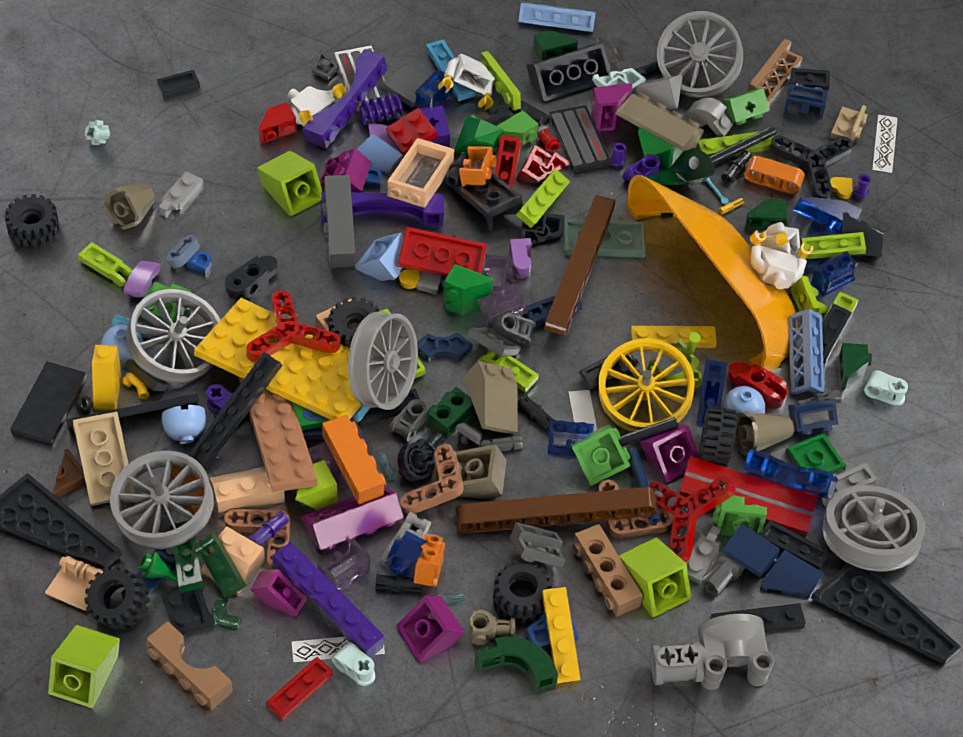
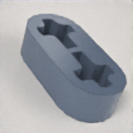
[166,235,200,268]

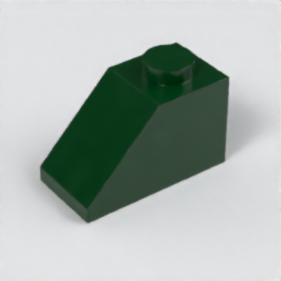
[533,31,578,60]
[744,199,787,230]
[839,343,872,390]

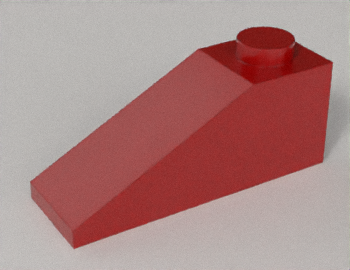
[495,135,522,188]

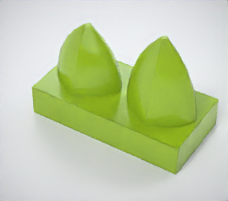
[790,276,829,314]

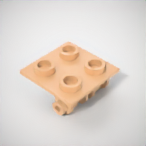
[45,556,103,611]

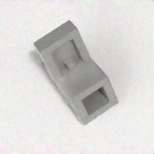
[686,98,733,137]

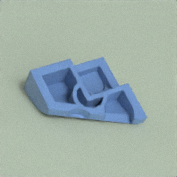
[357,134,402,176]

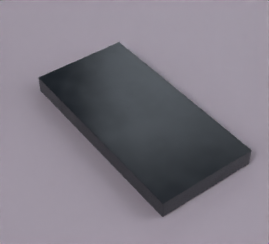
[10,361,87,445]

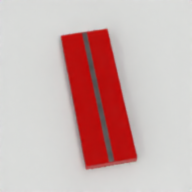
[679,456,817,536]

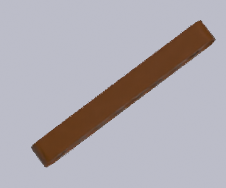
[545,195,616,336]
[456,487,657,534]

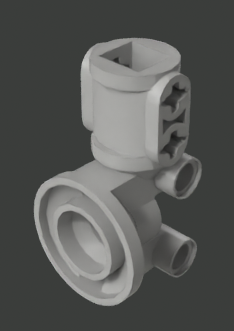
[650,614,774,690]

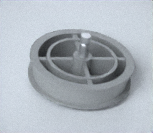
[822,485,925,571]

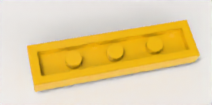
[631,326,717,348]
[542,587,581,684]

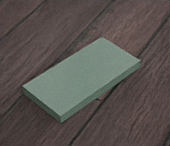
[563,219,646,258]

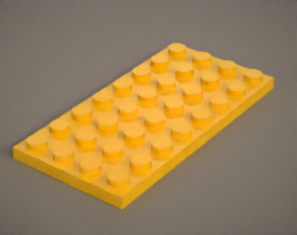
[194,298,370,420]

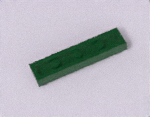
[170,520,204,593]

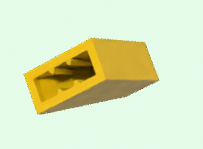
[92,345,122,412]

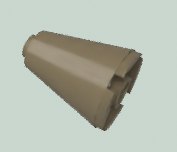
[734,412,795,455]

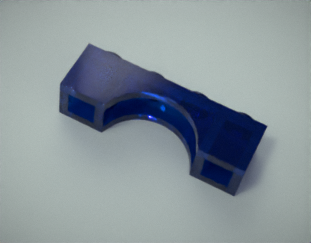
[743,449,838,500]

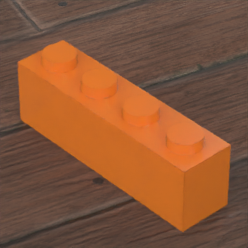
[322,414,386,505]

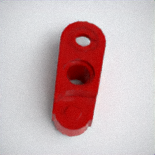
[727,361,788,409]

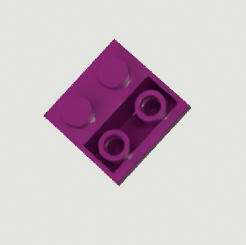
[591,83,632,132]
[320,148,371,193]

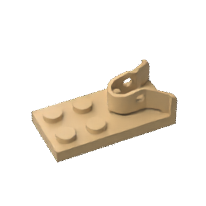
[73,412,135,506]

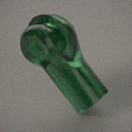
[212,599,241,629]

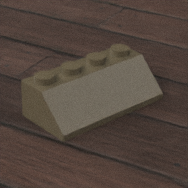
[615,92,704,151]

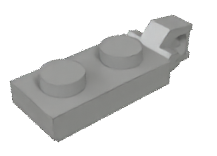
[159,171,203,218]
[686,525,721,584]

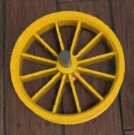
[599,338,695,432]

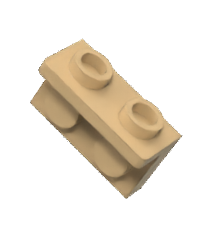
[830,105,868,142]

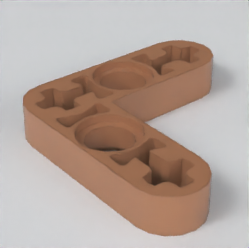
[400,444,464,514]
[598,480,673,540]
[224,509,290,570]

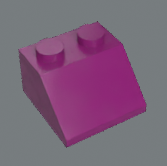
[640,423,700,483]
[396,595,465,662]

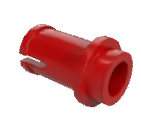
[537,129,560,153]

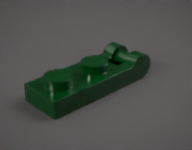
[193,531,247,599]

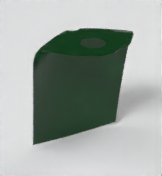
[645,148,715,185]

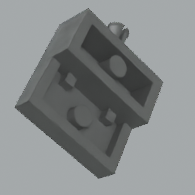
[510,522,566,568]

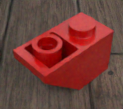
[258,102,297,143]

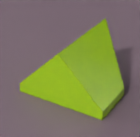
[295,460,338,510]

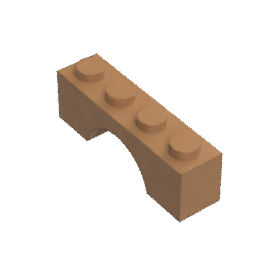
[146,621,233,710]

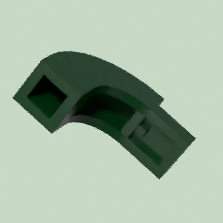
[475,636,558,691]

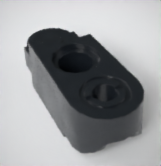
[225,255,278,301]

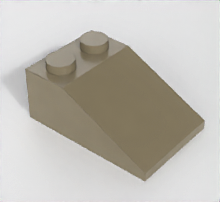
[463,361,518,435]
[432,445,507,499]

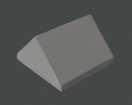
[635,74,682,110]

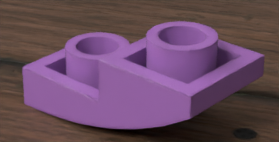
[124,260,161,297]

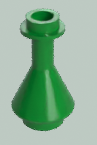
[138,552,180,589]

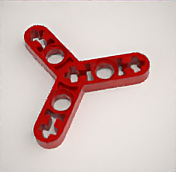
[246,290,341,362]
[649,476,736,563]

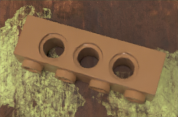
[572,524,643,617]

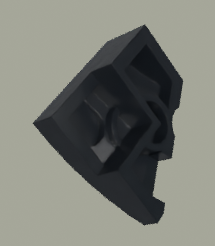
[842,212,884,257]
[520,213,565,245]

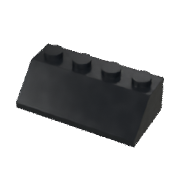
[526,43,611,102]

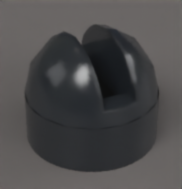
[76,396,94,415]

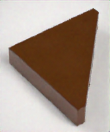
[52,448,86,498]

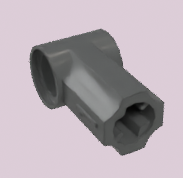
[702,553,745,595]

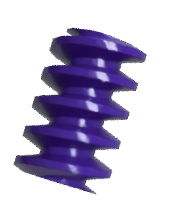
[359,94,403,125]

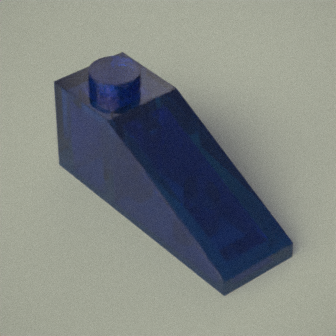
[793,196,862,234]
[696,359,727,424]

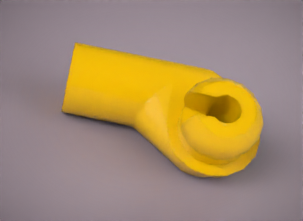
[122,372,149,399]

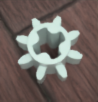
[85,120,110,145]

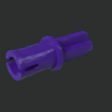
[249,511,289,546]

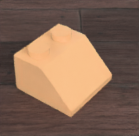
[201,527,265,595]

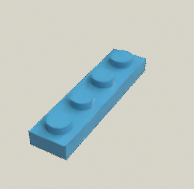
[426,39,476,101]

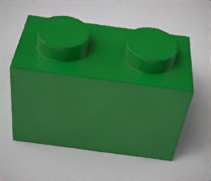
[443,264,493,315]

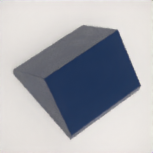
[722,523,779,577]

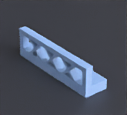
[518,2,596,32]

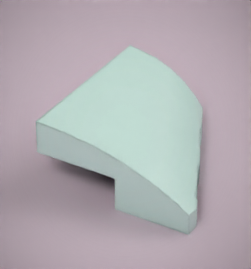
[592,68,646,94]

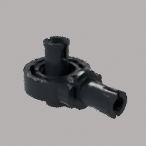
[397,431,445,481]

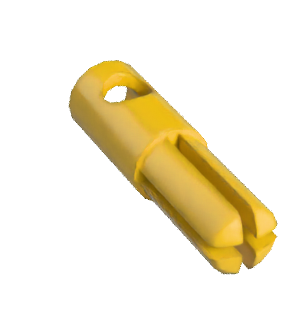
[718,198,744,215]

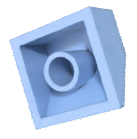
[354,232,404,281]

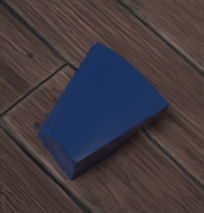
[760,550,824,598]

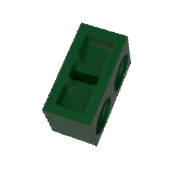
[427,387,475,440]

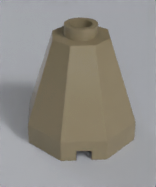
[103,184,155,230]

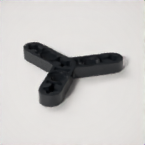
[769,135,853,203]

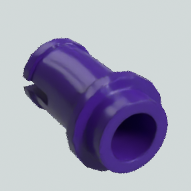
[610,143,626,168]
[853,174,871,199]

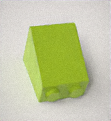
[257,151,322,216]
[619,537,691,618]
[48,625,120,708]

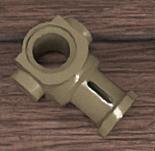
[469,609,515,645]

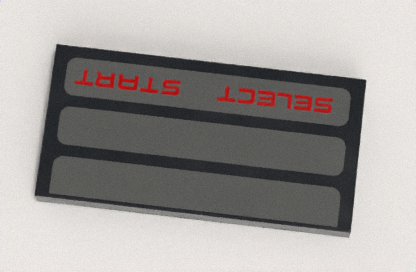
[549,105,611,173]

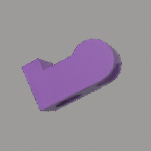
[509,238,532,279]

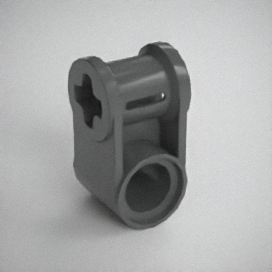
[493,313,536,344]
[389,399,427,442]

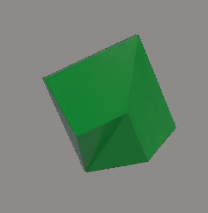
[454,116,504,155]
[638,128,685,168]

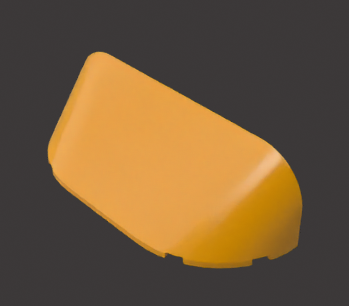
[625,175,797,372]

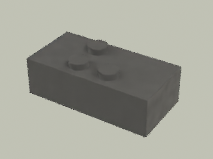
[322,175,355,268]

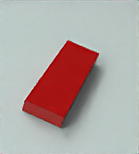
[266,657,334,721]

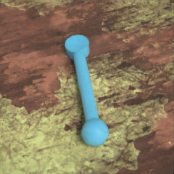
[704,177,729,206]

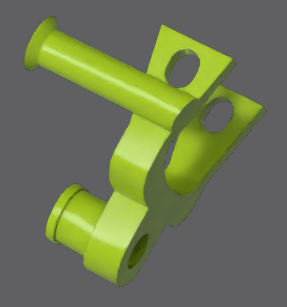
[647,332,702,392]

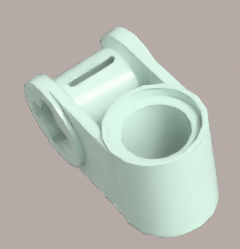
[864,370,908,406]
[331,642,375,686]

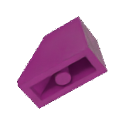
[250,569,307,616]

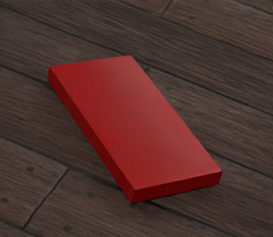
[397,227,487,277]

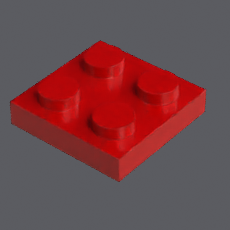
[385,108,439,156]

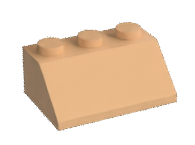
[209,466,285,517]

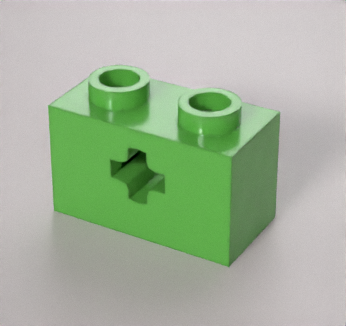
[721,88,770,125]

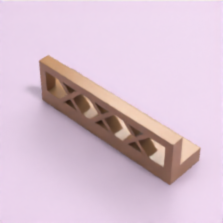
[748,39,803,105]

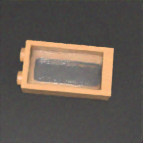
[387,138,454,208]

